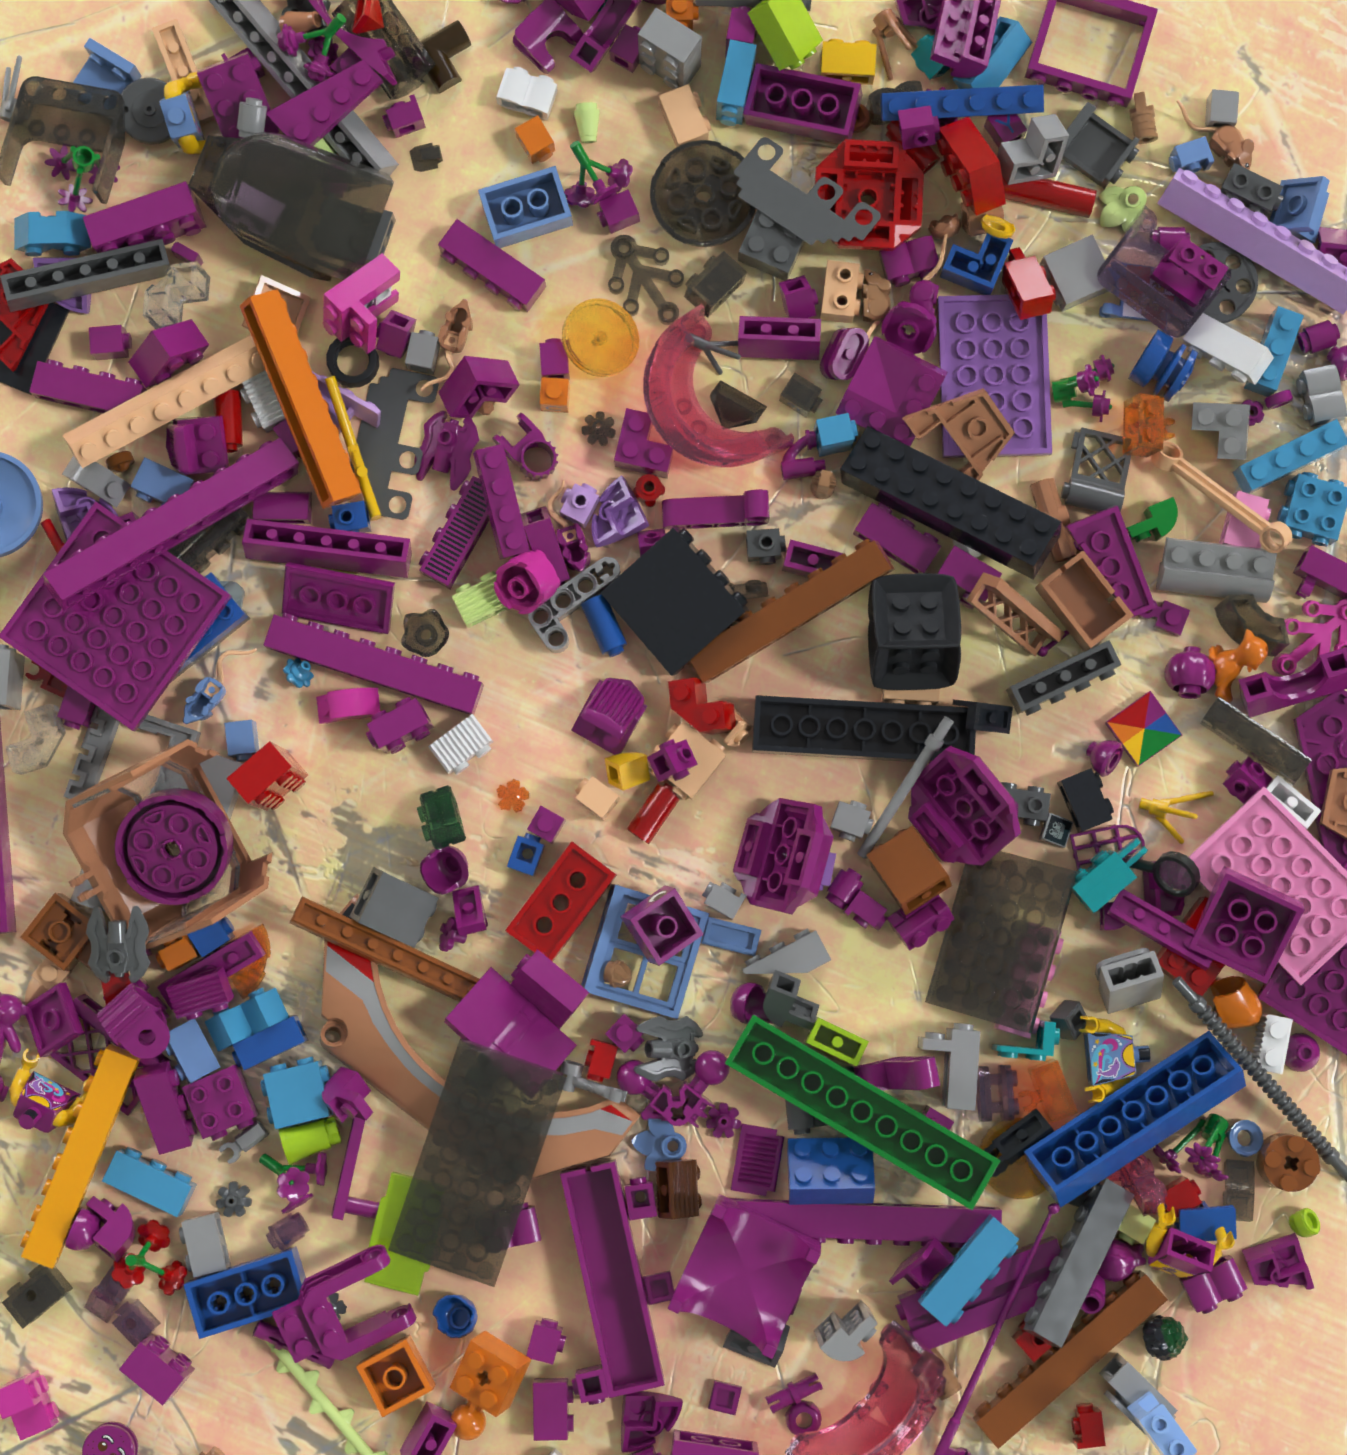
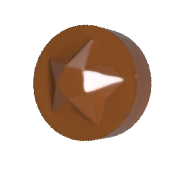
[854,104,871,133]
[106,451,135,473]

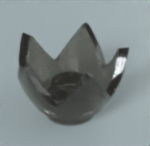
[401,609,449,657]

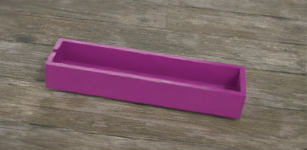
[560,1159,665,1398]

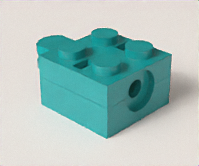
[1067,837,1148,913]

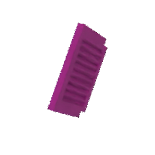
[730,1123,784,1196]

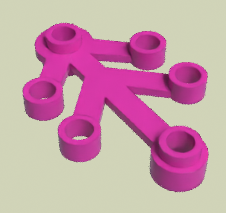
[1272,598,1347,676]

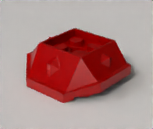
[815,139,924,251]

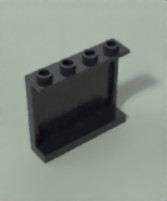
[601,527,749,676]

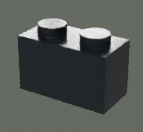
[1057,768,1114,833]

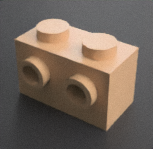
[820,260,864,323]

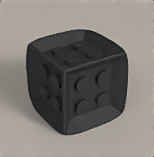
[868,573,961,690]

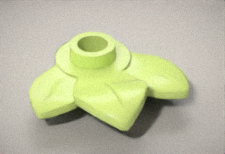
[1098,186,1147,237]

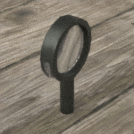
[1124,851,1201,897]

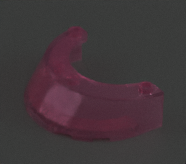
[643,303,794,467]
[785,1320,947,1455]

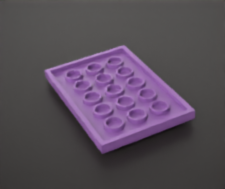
[937,294,1052,458]

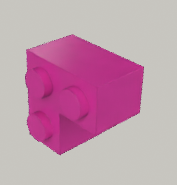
[0,1370,59,1441]

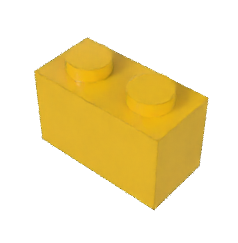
[820,39,877,85]

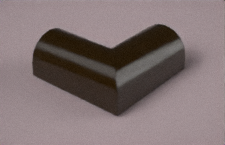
[412,20,471,94]

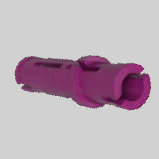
[252,1319,335,1369]

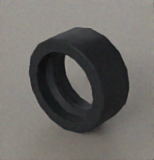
[326,337,379,388]

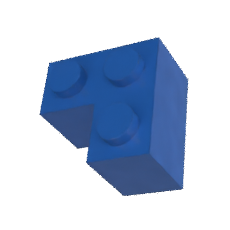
[940,233,1013,295]

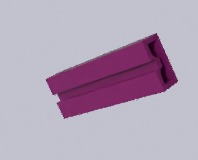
[895,1236,1061,1353]

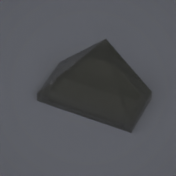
[710,380,767,430]

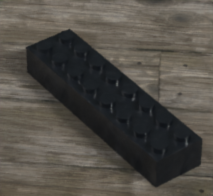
[840,426,1062,580]
[752,695,976,763]

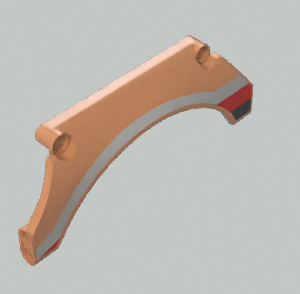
[320,894,640,1189]

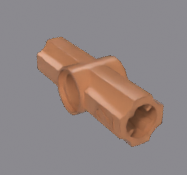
[1030,478,1077,563]

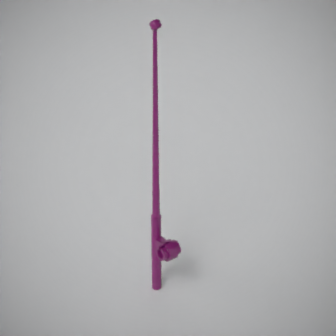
[934,1203,1060,1455]

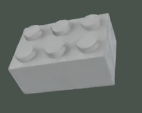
[638,8,702,89]

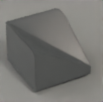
[1049,1000,1087,1041]

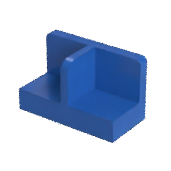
[1174,1201,1237,1241]

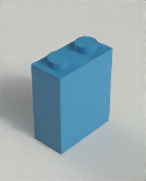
[716,39,757,126]

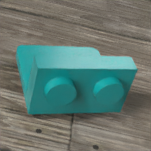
[992,1020,1060,1061]

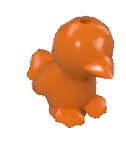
[1208,629,1268,703]

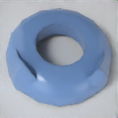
[1226,1120,1263,1157]

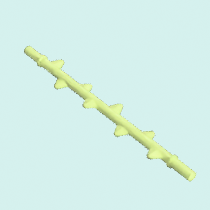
[254,1328,388,1455]

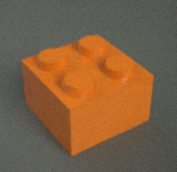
[356,1334,436,1418]

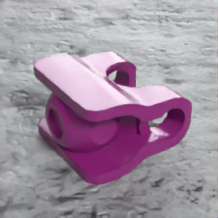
[513,0,583,74]

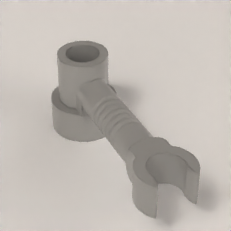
[558,1060,627,1103]

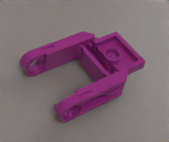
[272,1245,417,1363]

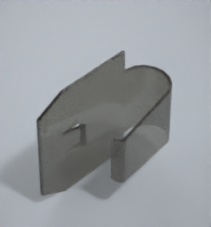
[410,143,443,172]

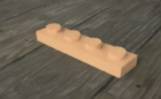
[152,18,215,125]

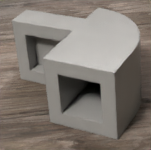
[62,455,131,508]

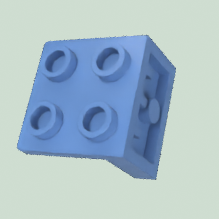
[68,38,142,119]

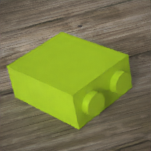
[747,0,823,71]

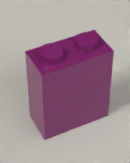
[510,949,589,1029]

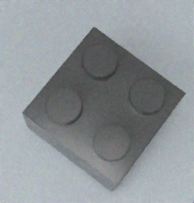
[738,210,805,281]

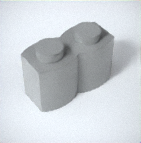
[1296,364,1347,427]

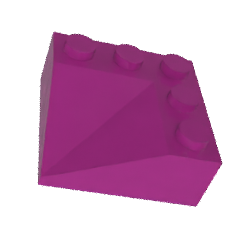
[836,336,948,446]

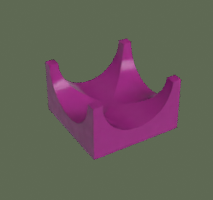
[668,1194,821,1359]

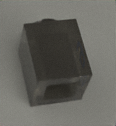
[779,373,823,418]

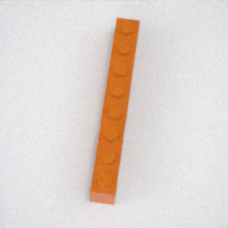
[240,289,362,509]

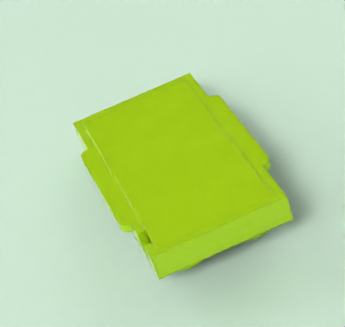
[364,1172,447,1296]

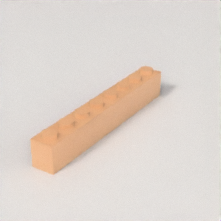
[62,335,265,468]

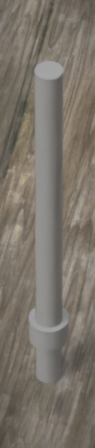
[857,716,954,859]

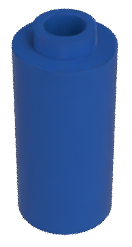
[581,594,627,658]

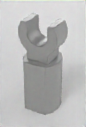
[219,1120,269,1164]

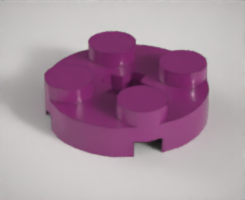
[881,301,937,355]

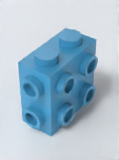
[1277,472,1347,547]
[260,1057,333,1129]

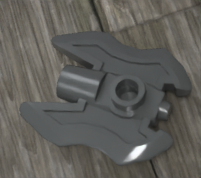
[86,906,151,983]
[634,1016,703,1082]

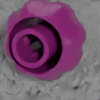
[1165,646,1216,699]

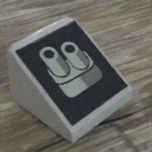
[1039,812,1074,848]

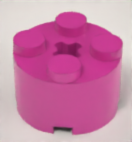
[494,550,560,614]

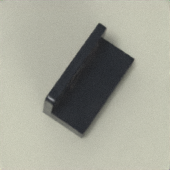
[952,699,1013,734]

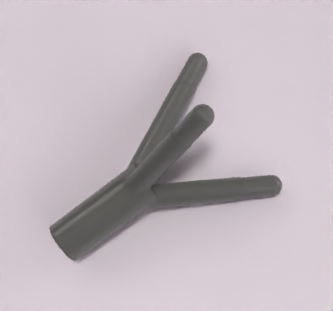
[684,332,741,375]

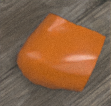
[1210,976,1262,1028]

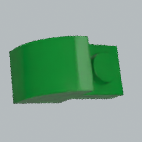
[1126,497,1178,543]

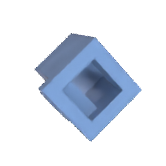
[1169,136,1214,173]

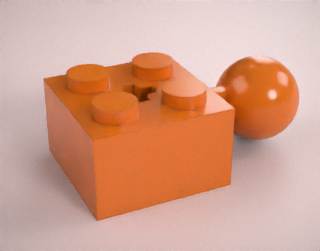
[449,1331,532,1441]

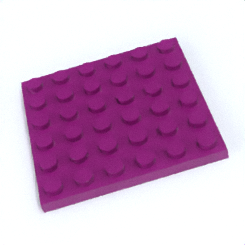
[0,501,232,732]

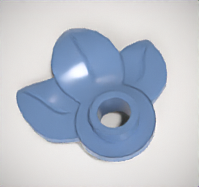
[631,1118,687,1171]

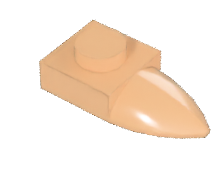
[25,958,73,1005]

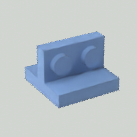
[1269,176,1330,244]

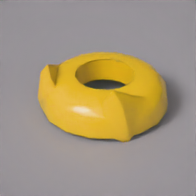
[981,214,1015,239]

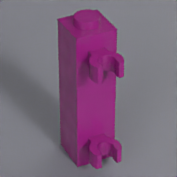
[1293,545,1347,599]

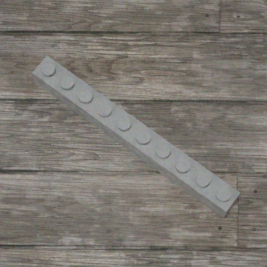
[209,0,399,187]

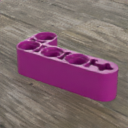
[662,489,770,530]
[853,1056,941,1091]

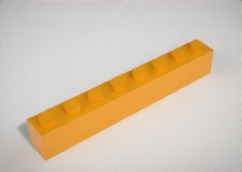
[20,1044,141,1269]

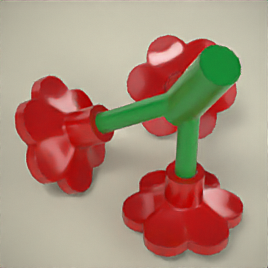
[111,1219,187,1296]

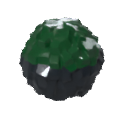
[1142,1315,1188,1361]

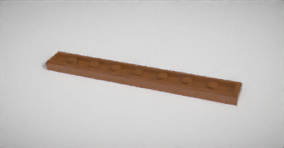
[289,896,480,1002]

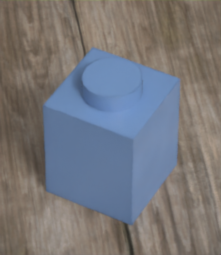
[224,719,259,762]

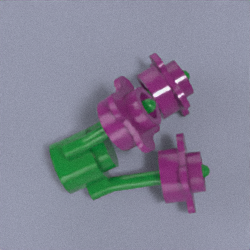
[1052,354,1115,422]

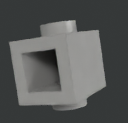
[830,800,874,842]

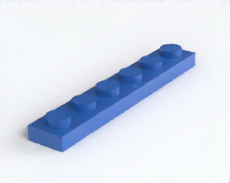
[881,84,1044,121]

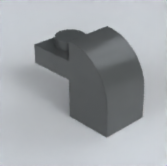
[763,970,819,1031]

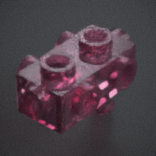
[1107,1154,1167,1217]

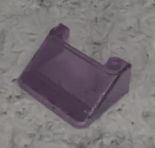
[1097,205,1231,337]

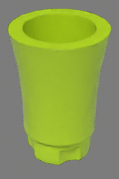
[279,1117,342,1165]

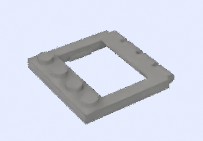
[63,706,201,799]

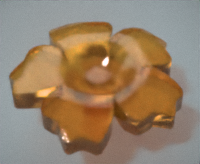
[496,779,530,813]

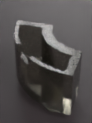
[1214,594,1290,657]

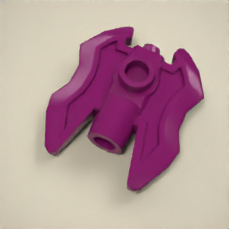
[414,410,479,491]

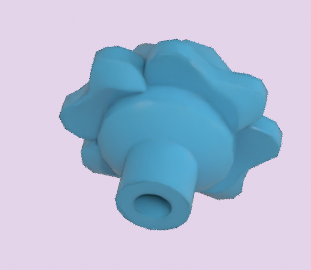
[283,658,314,688]

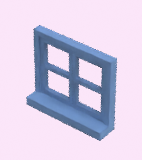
[581,884,709,1019]

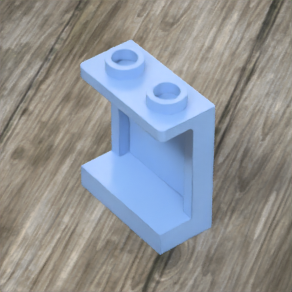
[1127,1391,1197,1455]

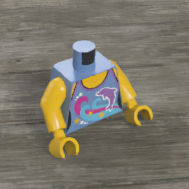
[160,72,228,156]
[1079,1016,1150,1103]

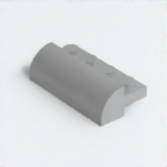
[1156,537,1277,603]
[814,1300,878,1362]

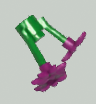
[44,145,120,212]
[1153,1113,1229,1181]

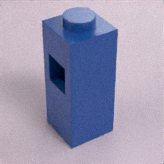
[232,1015,309,1070]

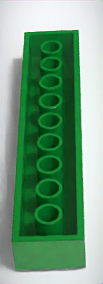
[725,1015,1001,1210]

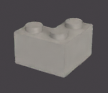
[997,114,1069,185]
[1191,402,1250,460]

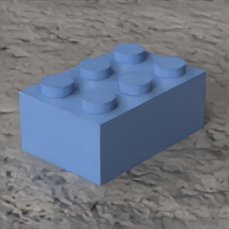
[478,166,573,248]

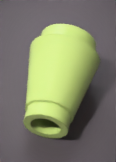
[573,102,600,143]

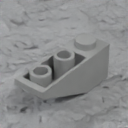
[742,928,831,974]

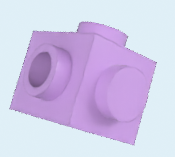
[560,483,600,529]

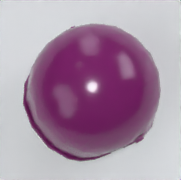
[420,845,469,895]

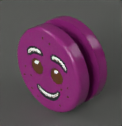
[82,1422,138,1455]

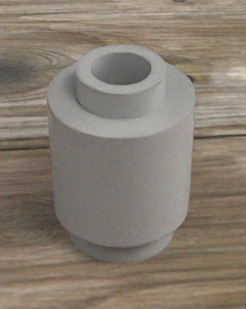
[237,97,267,140]

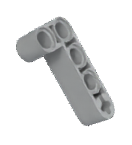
[528,557,621,653]

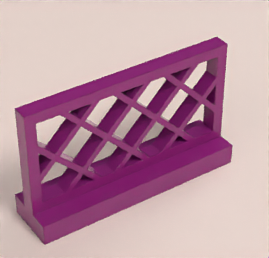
[50,994,171,1116]

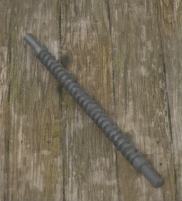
[1172,976,1347,1182]

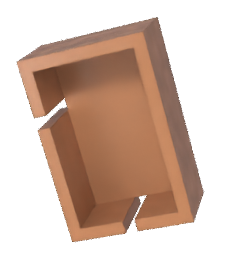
[1035,551,1134,652]

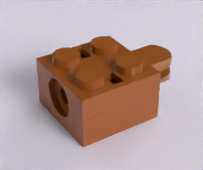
[21,893,91,971]

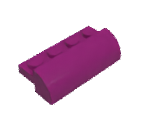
[930,0,1001,78]

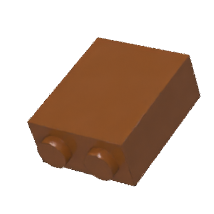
[866,825,952,916]

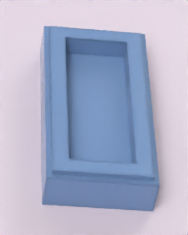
[702,917,761,956]

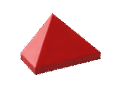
[352,0,384,34]

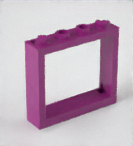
[1024,0,1158,108]

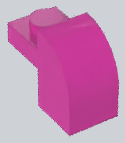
[316,688,380,724]

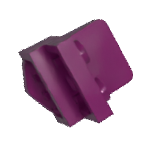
[166,416,229,475]
[571,678,647,755]

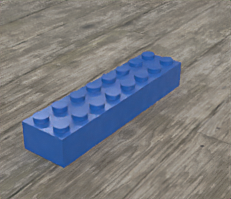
[1024,1031,1246,1208]

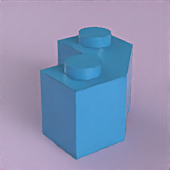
[14,211,91,257]
[205,988,289,1052]

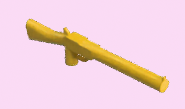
[325,376,381,521]

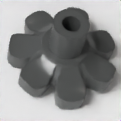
[216,1181,252,1217]

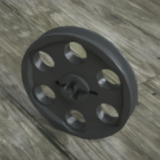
[1177,242,1258,323]

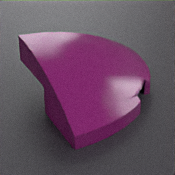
[621,1391,683,1453]

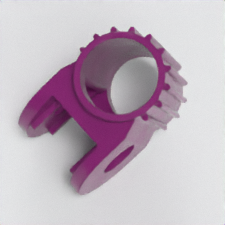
[492,412,559,482]
[96,984,170,1059]

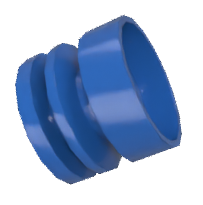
[1128,329,1198,402]

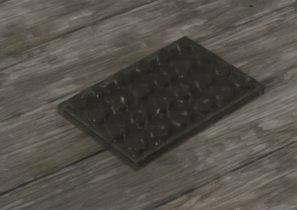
[925,851,1078,1034]

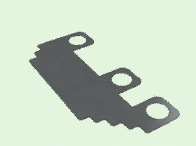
[734,137,881,245]
[351,368,439,520]

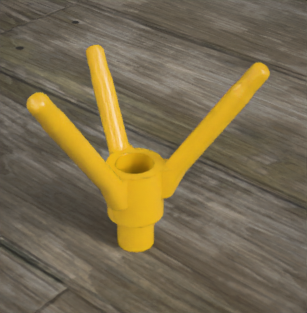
[1139,791,1214,844]

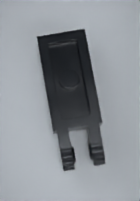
[984,1109,1054,1177]

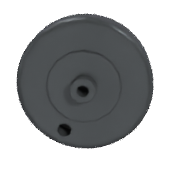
[117,78,171,145]

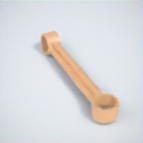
[1151,441,1292,553]

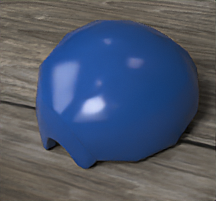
[433,1295,478,1338]

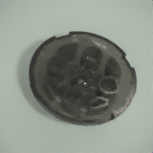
[650,140,756,247]

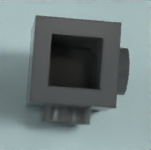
[746,528,786,565]

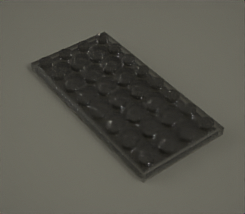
[388,1038,568,1287]

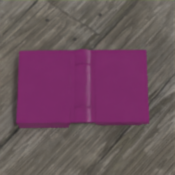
[444,967,577,1099]

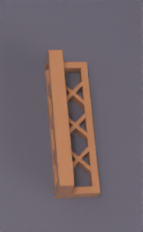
[966,572,1065,656]

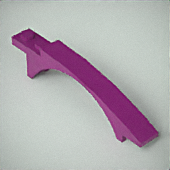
[308,0,398,86]

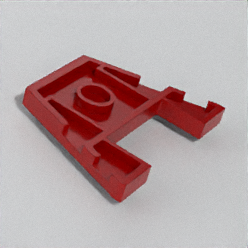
[0,258,49,372]

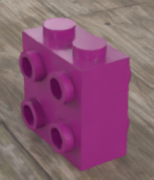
[366,697,434,754]
[182,1064,259,1141]

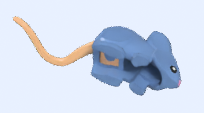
[183,648,257,724]

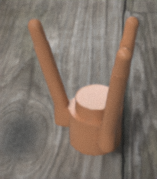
[872,9,918,81]

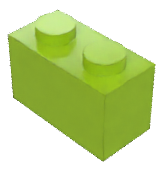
[805,1017,869,1067]

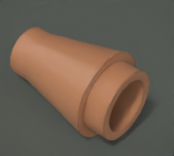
[279,11,321,33]

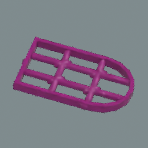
[1070,824,1145,870]

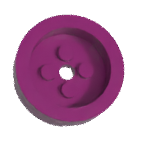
[115,788,233,905]

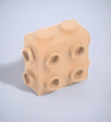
[649,721,726,800]

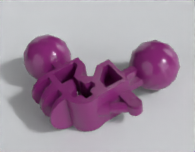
[616,1050,730,1128]

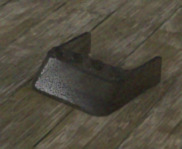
[0,76,125,204]

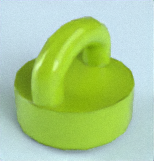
[1289,1208,1320,1238]

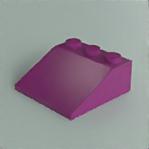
[1188,866,1305,984]

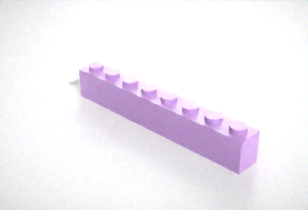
[1157,168,1347,315]

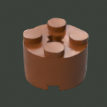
[1256,1133,1321,1192]

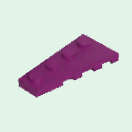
[266,59,383,155]
[1065,506,1156,618]

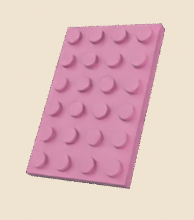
[1189,786,1347,985]

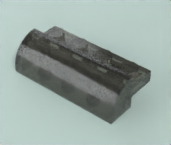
[331,0,436,100]

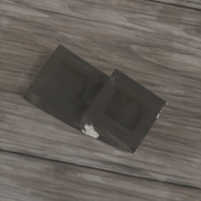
[1223,1159,1255,1222]

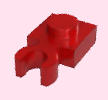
[25,661,68,698]

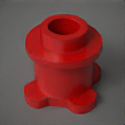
[633,474,665,507]

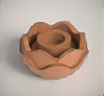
[928,214,961,240]

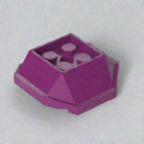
[908,746,1021,866]
[733,798,834,915]

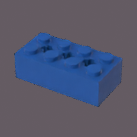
[183,1246,306,1339]

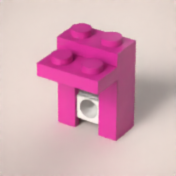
[323,253,400,354]

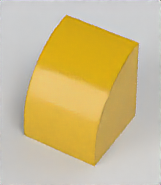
[604,752,651,791]

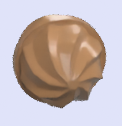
[603,960,632,988]

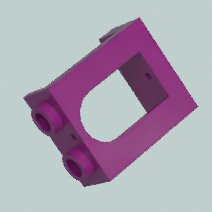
[1149,236,1229,308]

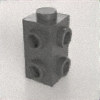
[1220,163,1284,217]
[1001,782,1051,826]

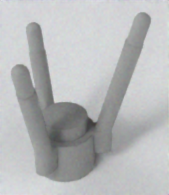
[0,55,46,125]

